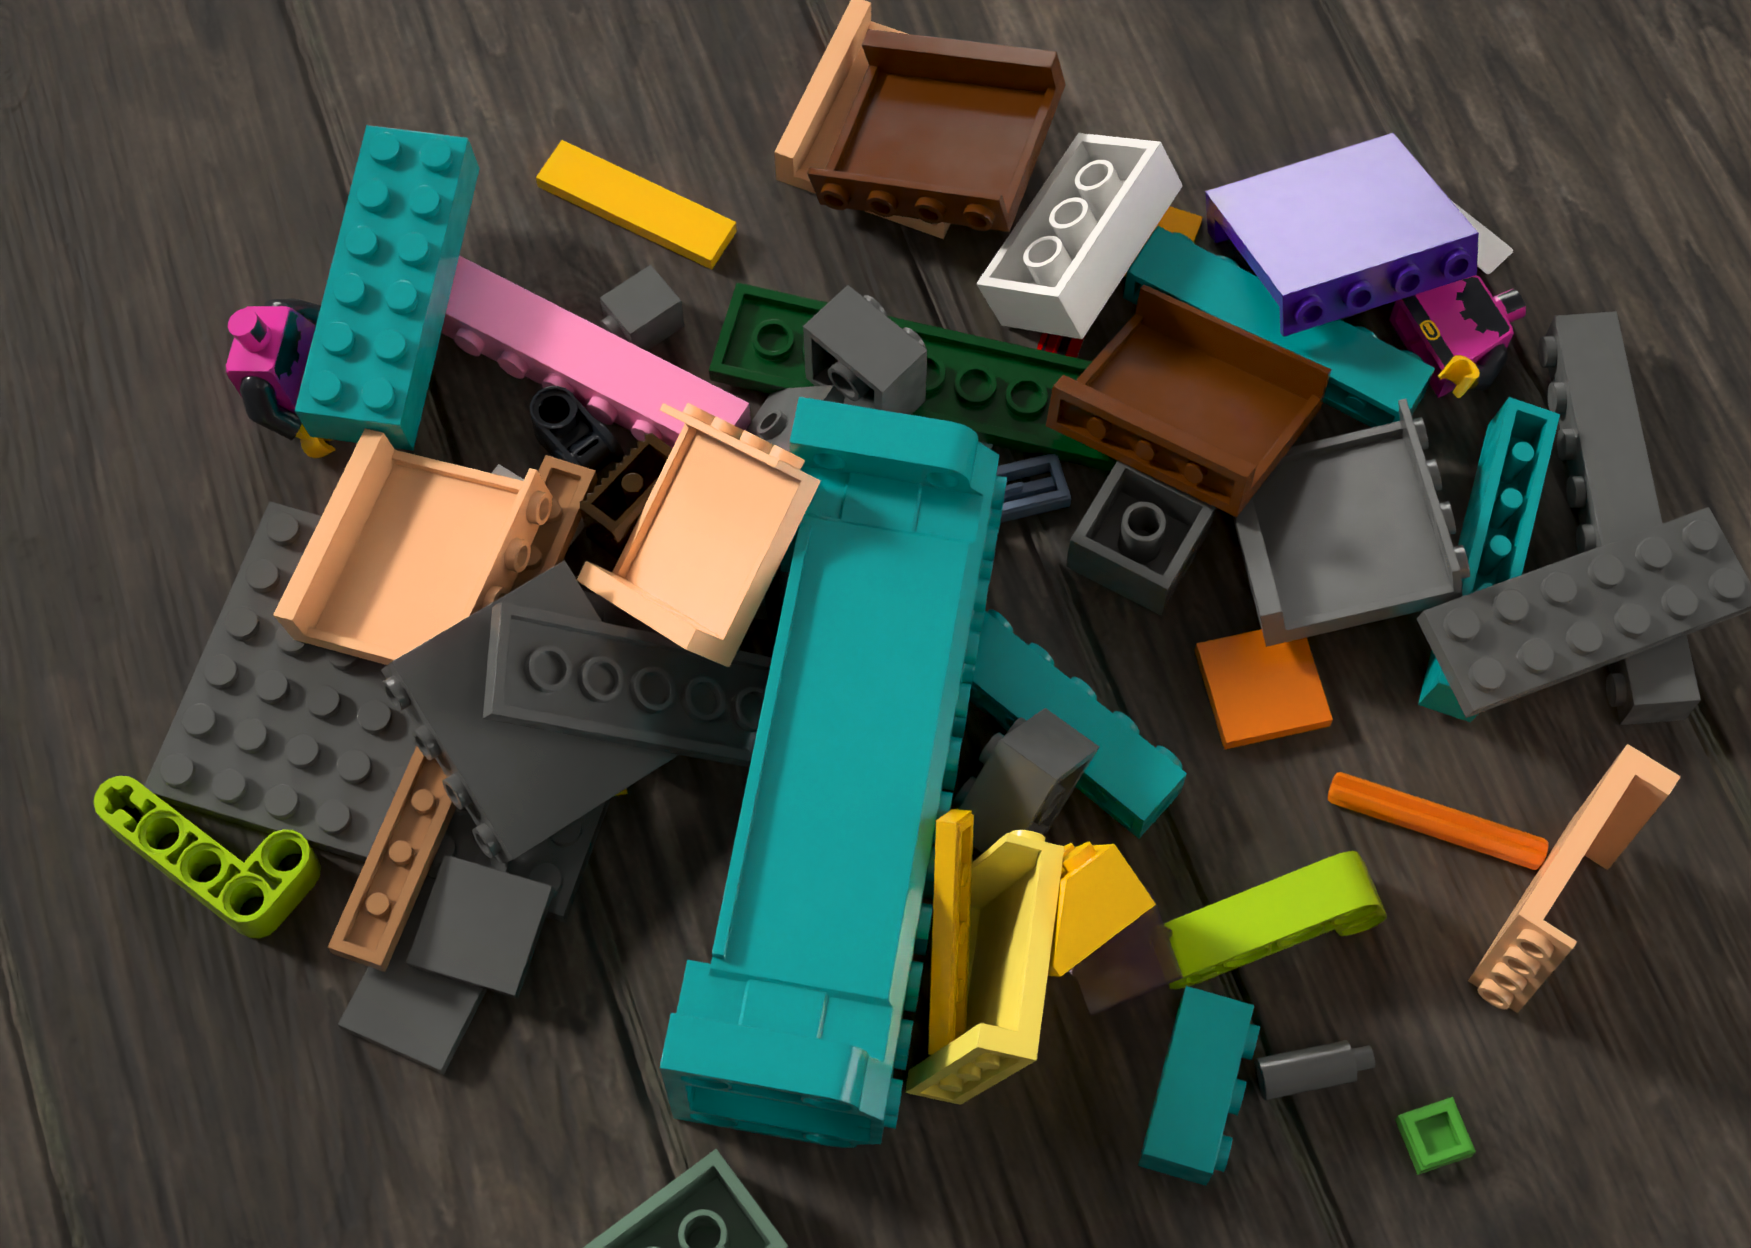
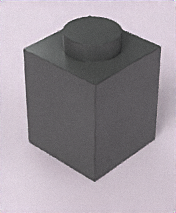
[600,265,685,351]

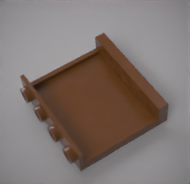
[807,29,1066,232]
[1046,285,1332,517]

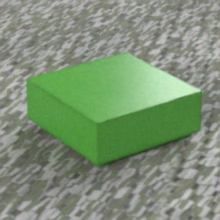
[1395,1097,1476,1175]

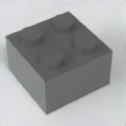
[803,285,927,415]
[1066,461,1216,616]
[953,708,1099,853]

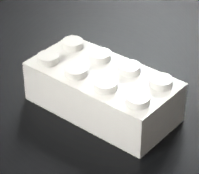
[976,133,1183,339]

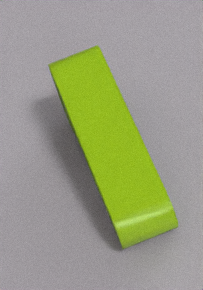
[94,776,321,939]
[1150,851,1387,989]

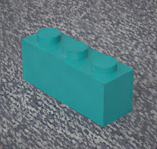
[1138,986,1260,1185]

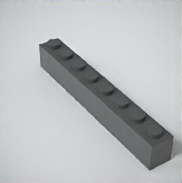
[1538,311,1701,725]

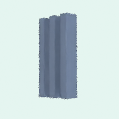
[997,454,1071,523]

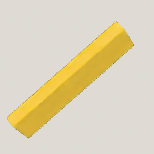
[536,140,737,270]
[928,809,974,1055]

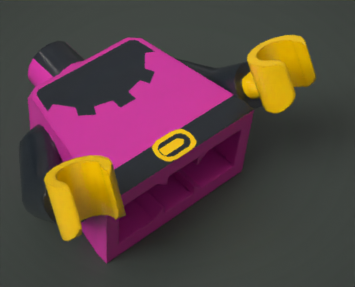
[1389,275,1526,398]
[226,298,336,458]

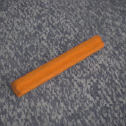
[1328,772,1549,870]

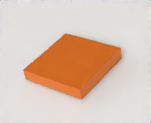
[1194,629,1333,750]

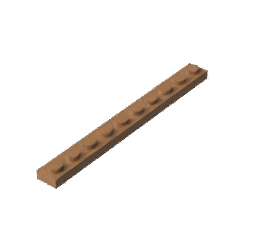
[328,455,598,972]

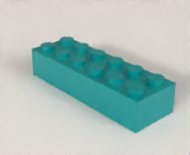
[295,125,480,451]

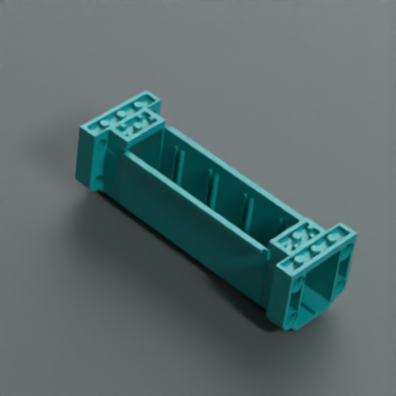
[659,397,1007,1148]

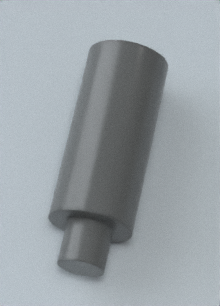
[1254,1040,1375,1100]

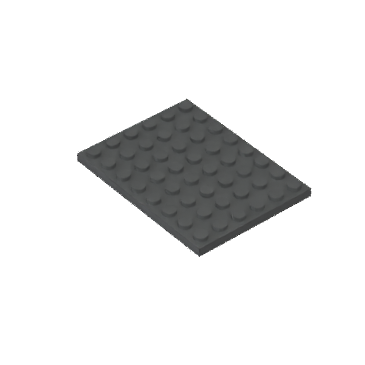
[144,501,660,923]

